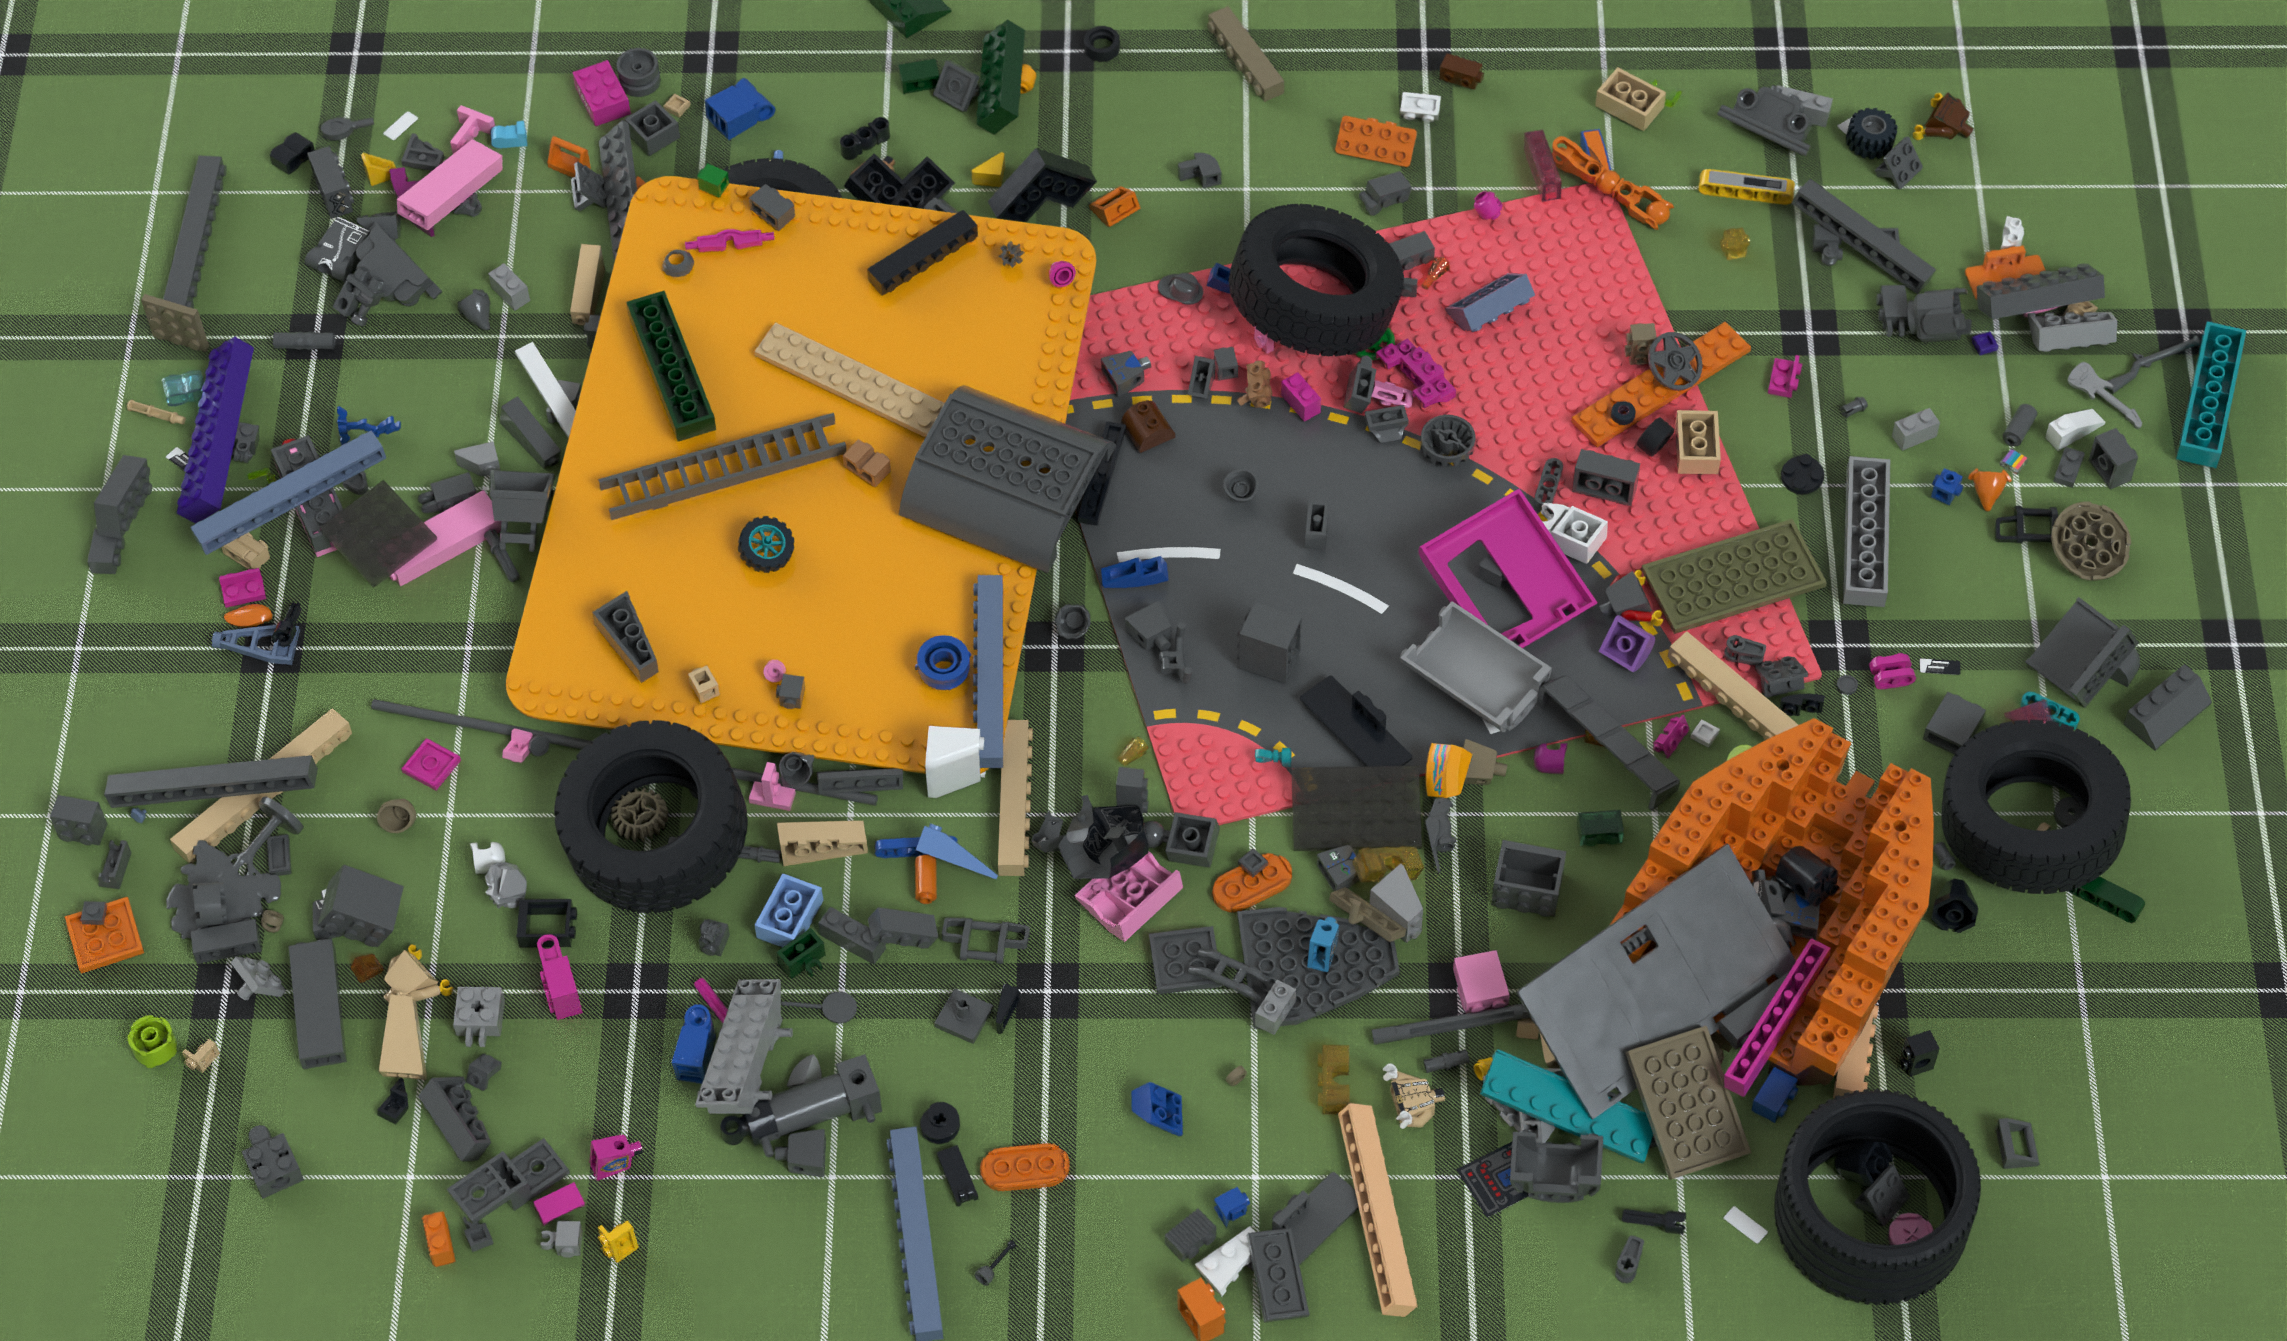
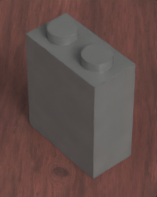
[1923,692,1986,755]

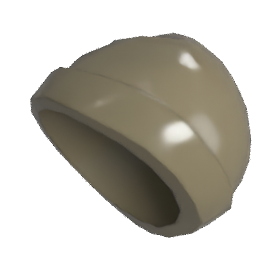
[377,799,416,833]

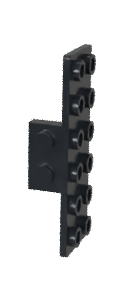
[1300,675,1412,781]

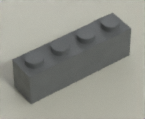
[592,591,659,683]
[418,1077,491,1162]

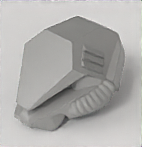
[485,862,527,909]

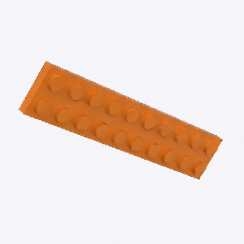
[1571,322,1751,448]

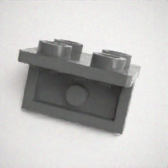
[1875,137,1923,189]
[571,162,607,211]
[1755,656,1808,698]
[1854,1165,1910,1226]

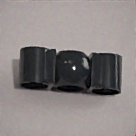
[840,117,890,160]

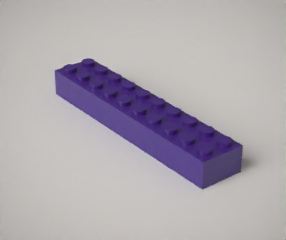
[177,336,254,524]

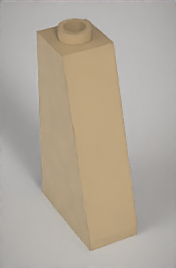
[570,244,605,325]
[379,992,427,1080]

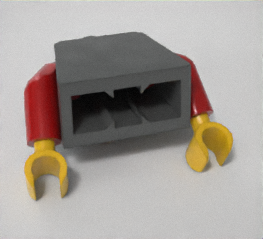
[1599,570,1663,626]

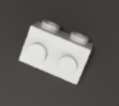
[1400,92,1441,122]

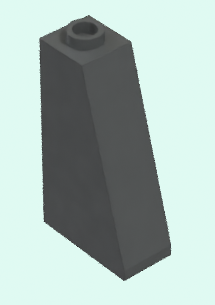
[500,396,561,469]

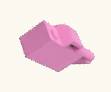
[1372,380,1413,408]

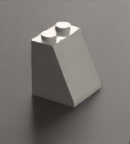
[1370,864,1423,943]

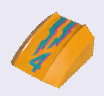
[1425,743,1472,798]

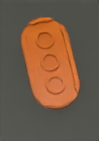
[1212,853,1292,912]
[980,1143,1070,1191]

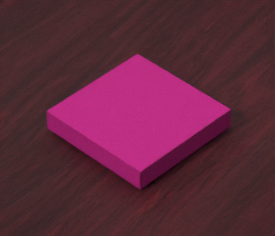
[401,738,461,791]

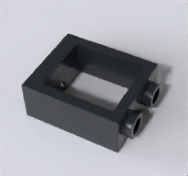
[517,899,577,948]

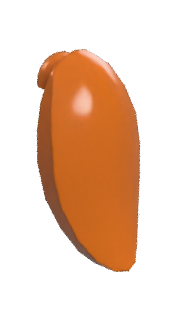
[224,604,273,628]

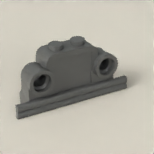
[1717,85,1812,156]
[356,222,442,307]

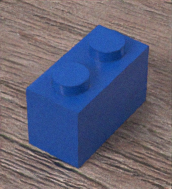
[1751,1067,1799,1123]

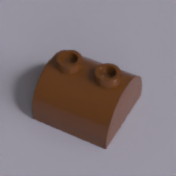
[1121,400,1175,453]

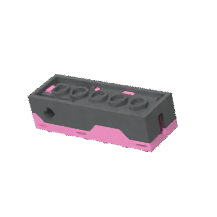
[271,435,355,557]

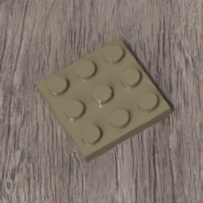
[141,294,209,352]

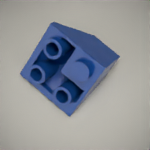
[1131,1082,1183,1137]

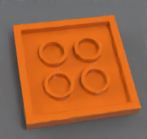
[65,897,144,974]

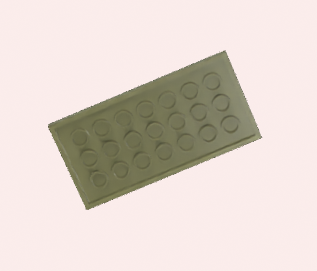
[1641,519,1827,634]

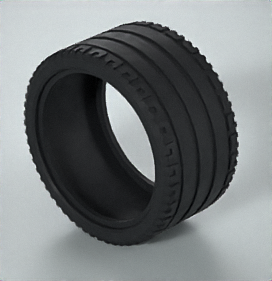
[1774,1089,1981,1305]

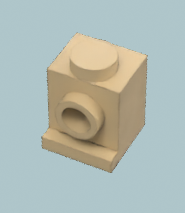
[688,666,720,703]

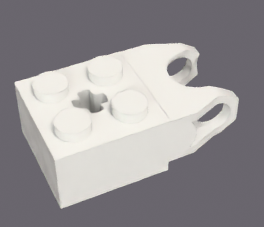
[1541,503,1608,564]

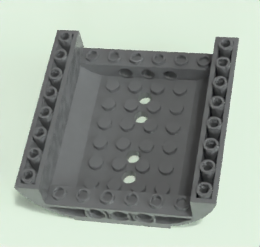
[899,385,1116,573]

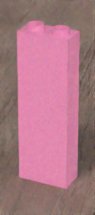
[397,139,503,231]
[377,490,501,587]

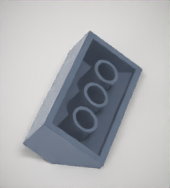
[1445,273,1535,332]

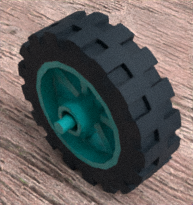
[738,516,794,573]

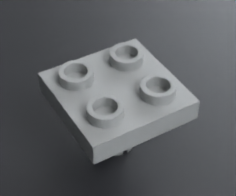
[231,957,286,1000]

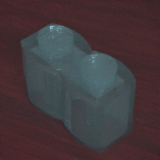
[162,370,204,406]

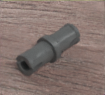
[1423,1049,1470,1073]

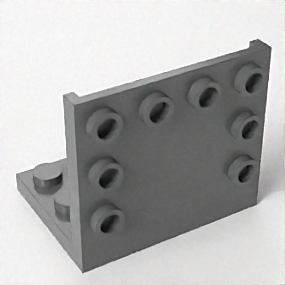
[2025,597,2139,708]

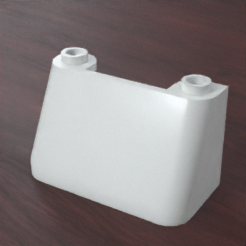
[925,726,986,798]

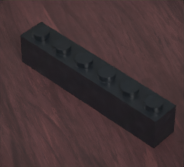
[867,210,978,296]

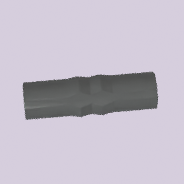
[273,331,336,350]

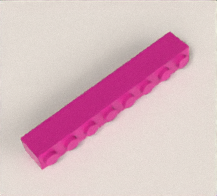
[1724,938,1831,1097]

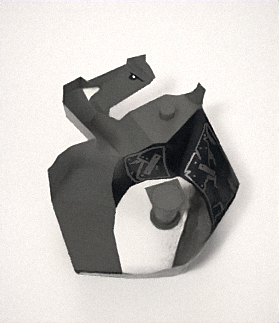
[1031,795,1149,879]

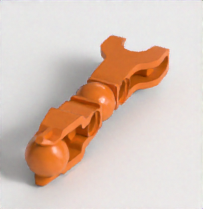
[1551,136,1674,230]

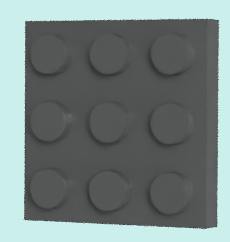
[1149,926,1222,994]

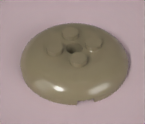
[2051,502,2131,581]

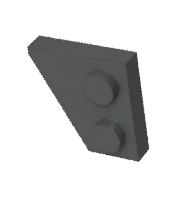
[401,133,445,171]

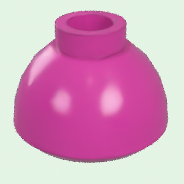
[1049,261,1076,288]

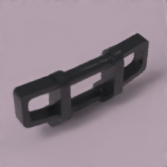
[1995,506,2058,545]

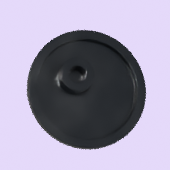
[1781,454,1824,495]

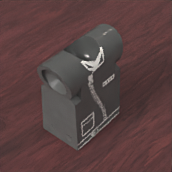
[305,217,370,283]

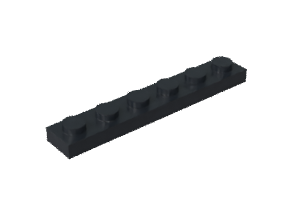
[1078,421,1126,526]

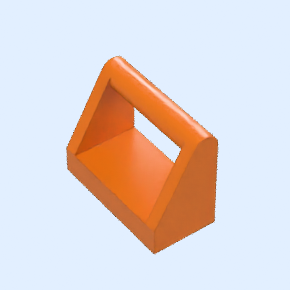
[547,136,591,178]
[1089,186,1141,227]

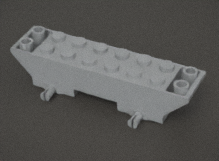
[695,979,793,1114]

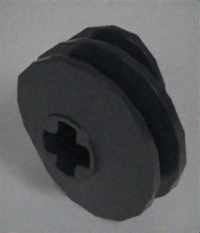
[920,1102,960,1144]

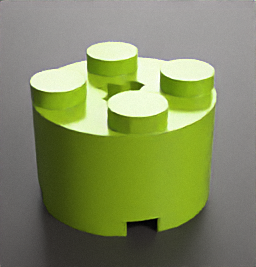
[128,1015,177,1068]

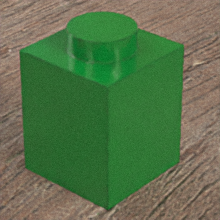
[697,163,729,198]

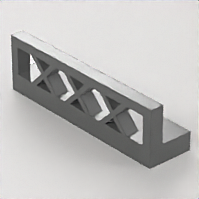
[817,768,903,794]

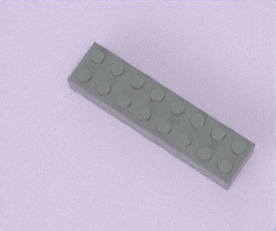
[1843,456,1890,607]

